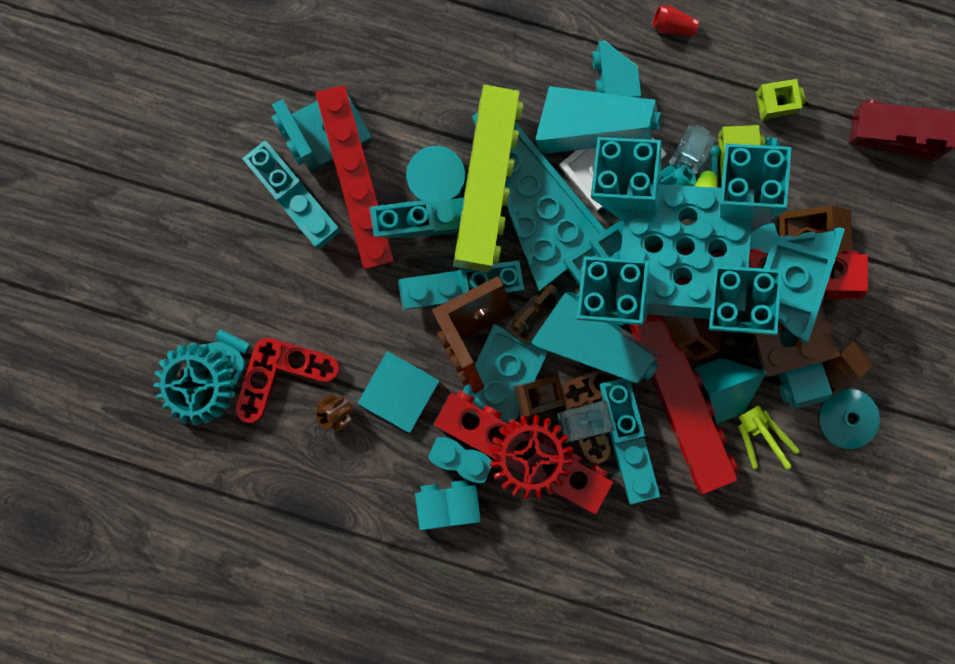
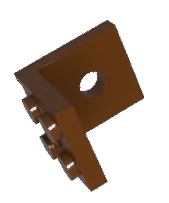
[432,276,513,394]
[752,298,840,377]

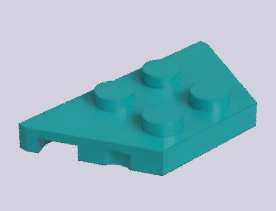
[764,228,845,345]

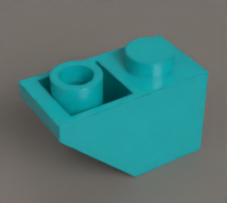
[592,40,641,98]

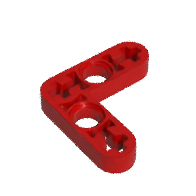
[236,338,340,423]

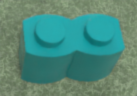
[428,437,492,483]
[415,480,481,530]

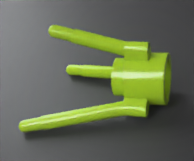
[737,405,799,470]

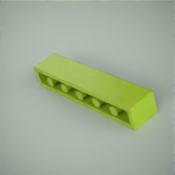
[453,85,523,273]

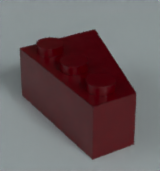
[848,100,955,161]

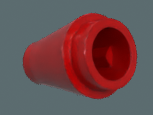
[652,4,699,37]

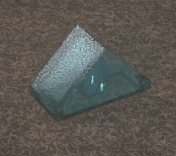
[557,400,615,443]

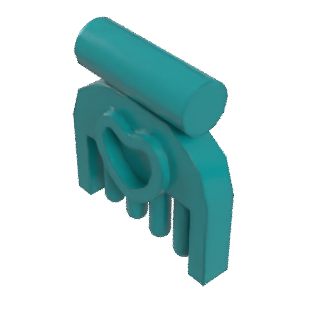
[201,329,251,390]

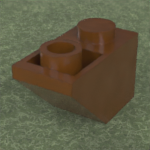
[664,316,722,361]
[814,340,873,407]

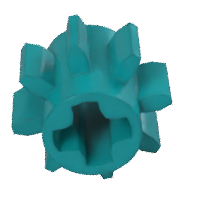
[661,163,696,186]

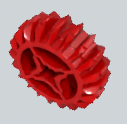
[489,415,573,499]

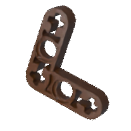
[562,369,637,464]

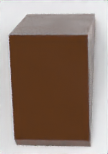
[513,375,566,416]

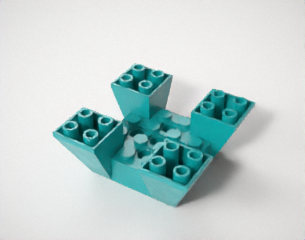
[577,137,791,336]

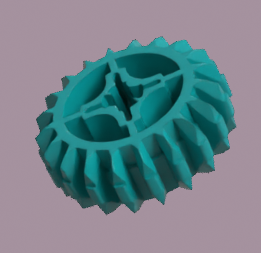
[153,343,237,425]

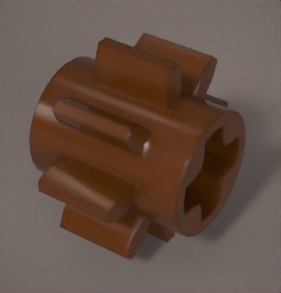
[315,393,353,433]

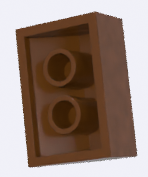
[779,205,854,302]

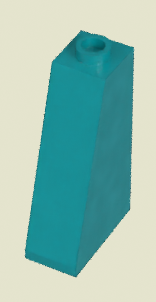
[535,86,661,154]
[531,292,660,383]

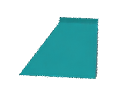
[693,358,765,424]

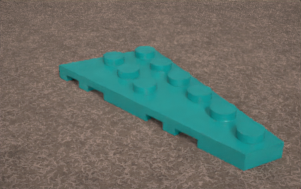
[472,112,605,292]

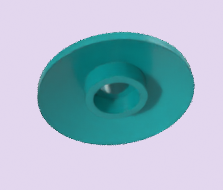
[819,389,880,449]

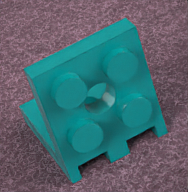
[271,94,372,174]

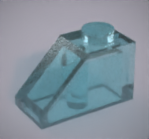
[669,125,716,175]

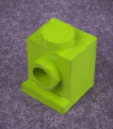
[756,79,805,121]

